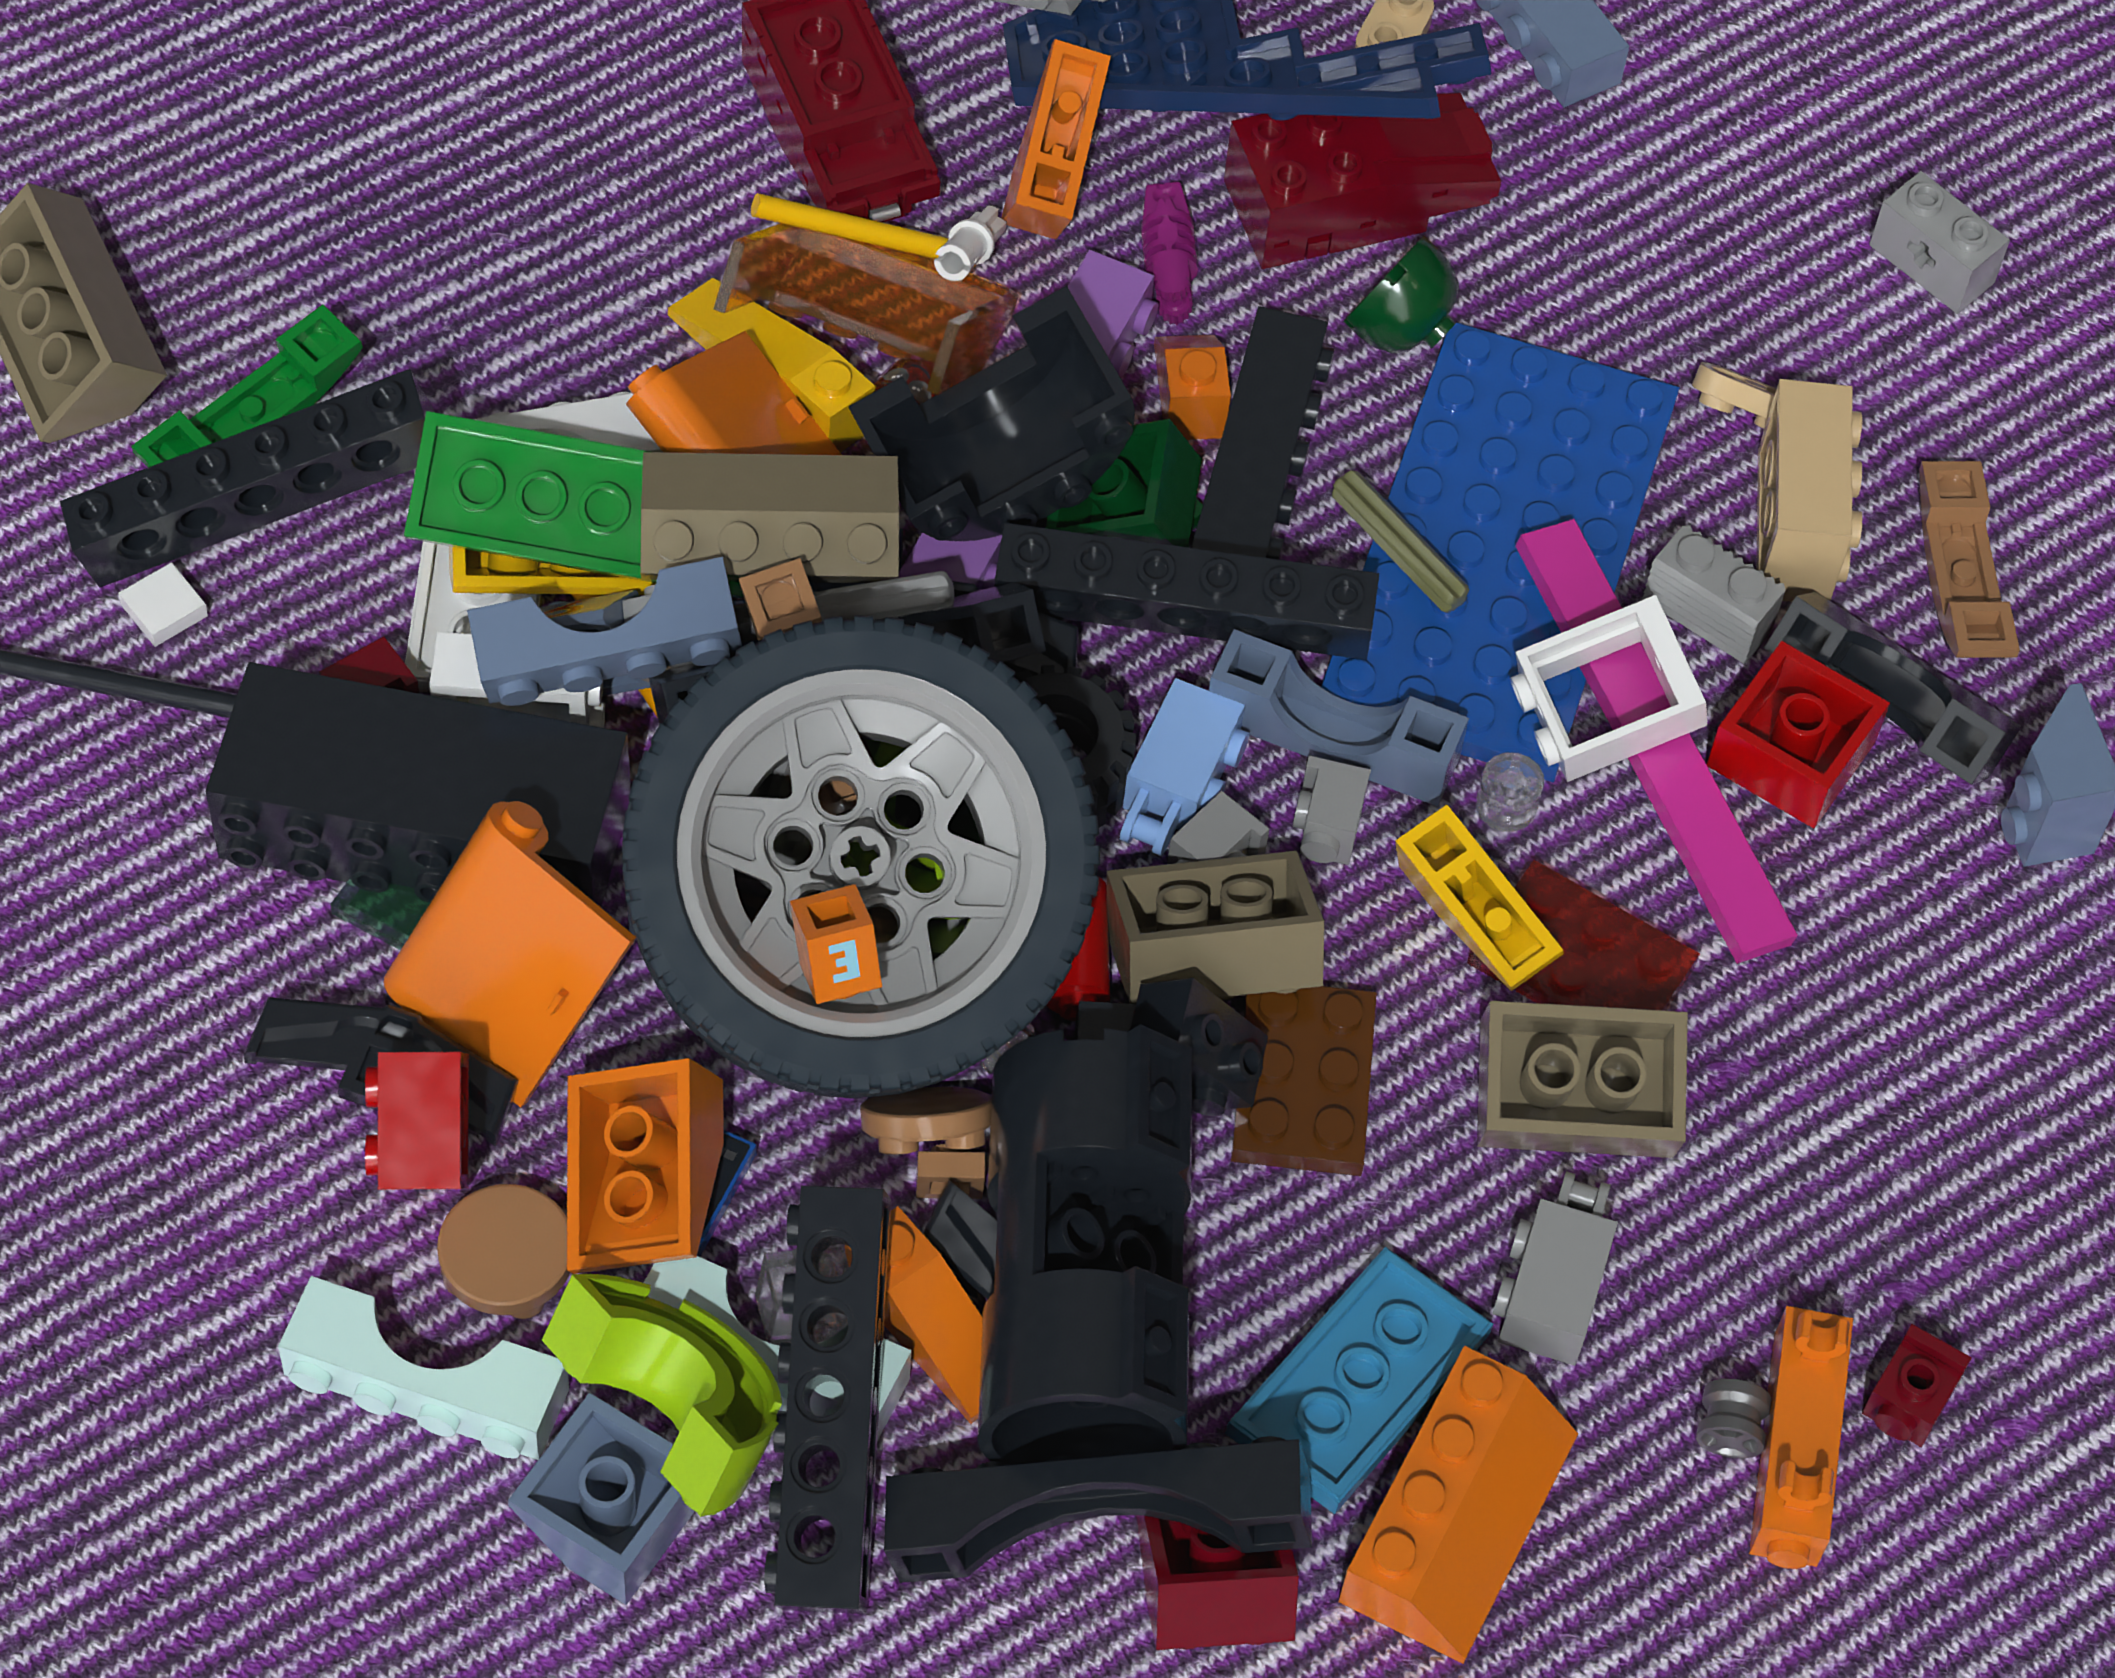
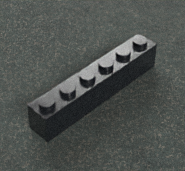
[1191,306,1335,560]

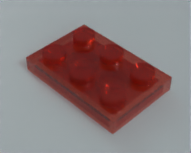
[1467,860,1700,1011]

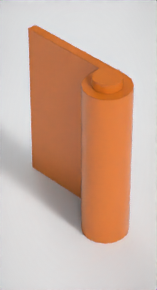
[626,331,842,455]
[384,801,636,1108]

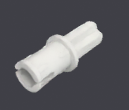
[934,206,1006,281]

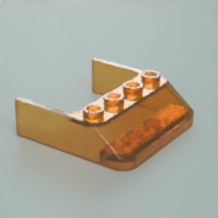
[713,223,1019,395]

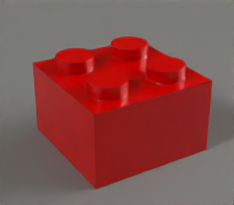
[1707,641,1890,829]
[365,1052,469,1190]

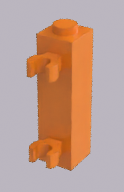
[1749,1306,1853,1569]

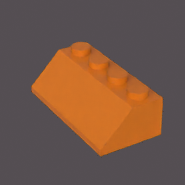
[1338,1345,1578,1664]

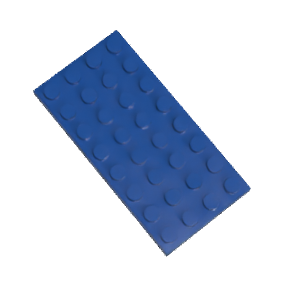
[1321,323,1680,783]

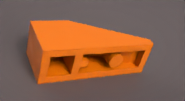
[1001,39,1111,240]
[844,1206,982,1424]

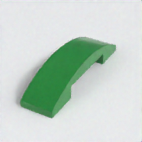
[131,304,363,468]

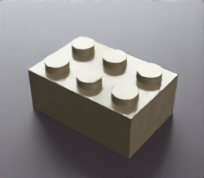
[1106,851,1324,1004]
[1477,1001,1688,1158]

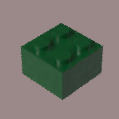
[1046,419,1202,548]

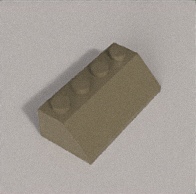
[0,183,167,443]
[641,452,899,583]

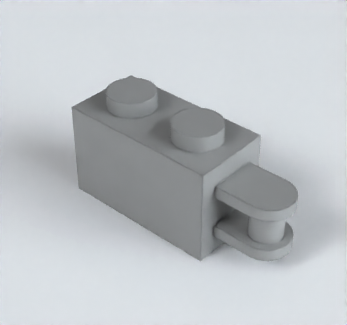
[1492,1171,1618,1366]

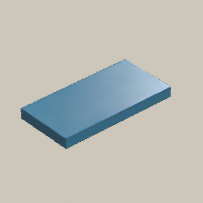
[1225,1247,1493,1515]

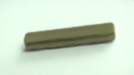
[1332,470,1469,613]

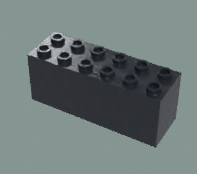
[205,662,630,907]

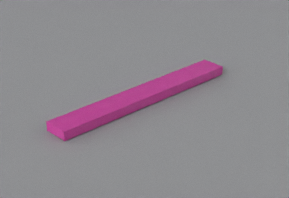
[1516,519,1798,964]

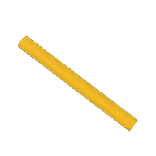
[751,193,976,268]

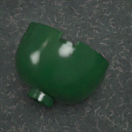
[1343,236,1459,353]

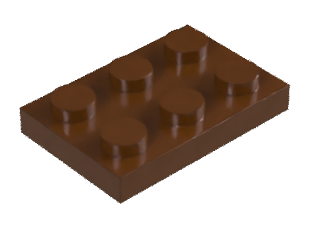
[1230,986,1377,1176]

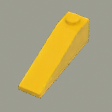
[668,278,875,453]

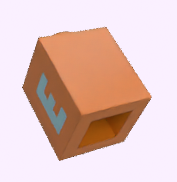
[790,884,882,1004]

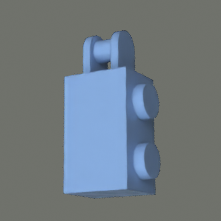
[1120,678,1250,856]

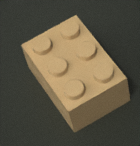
[1756,379,1862,602]

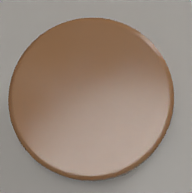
[860,1087,992,1155]
[437,1184,570,1319]

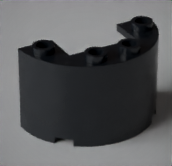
[848,286,1135,541]

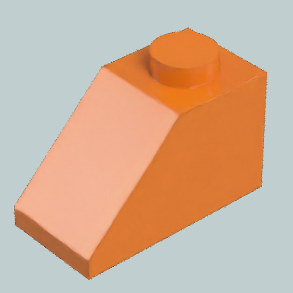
[1154,335,1231,440]

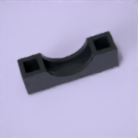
[1764,592,2022,785]

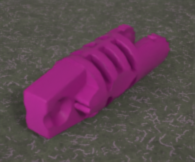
[1141,182,1198,326]

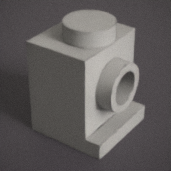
[1293,756,1371,865]
[1167,791,1269,864]

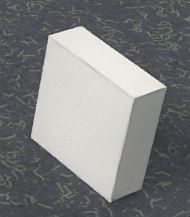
[118,562,208,647]

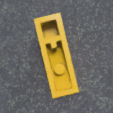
[1395,804,1564,991]

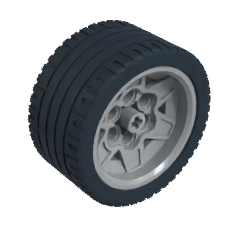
[622,615,1100,1098]

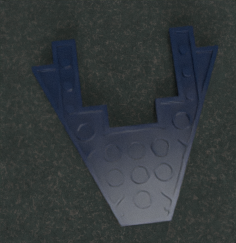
[1003,0,1492,120]

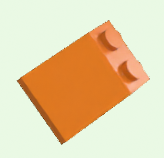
[567,1058,724,1274]

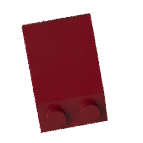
[1136,1515,1299,1650]

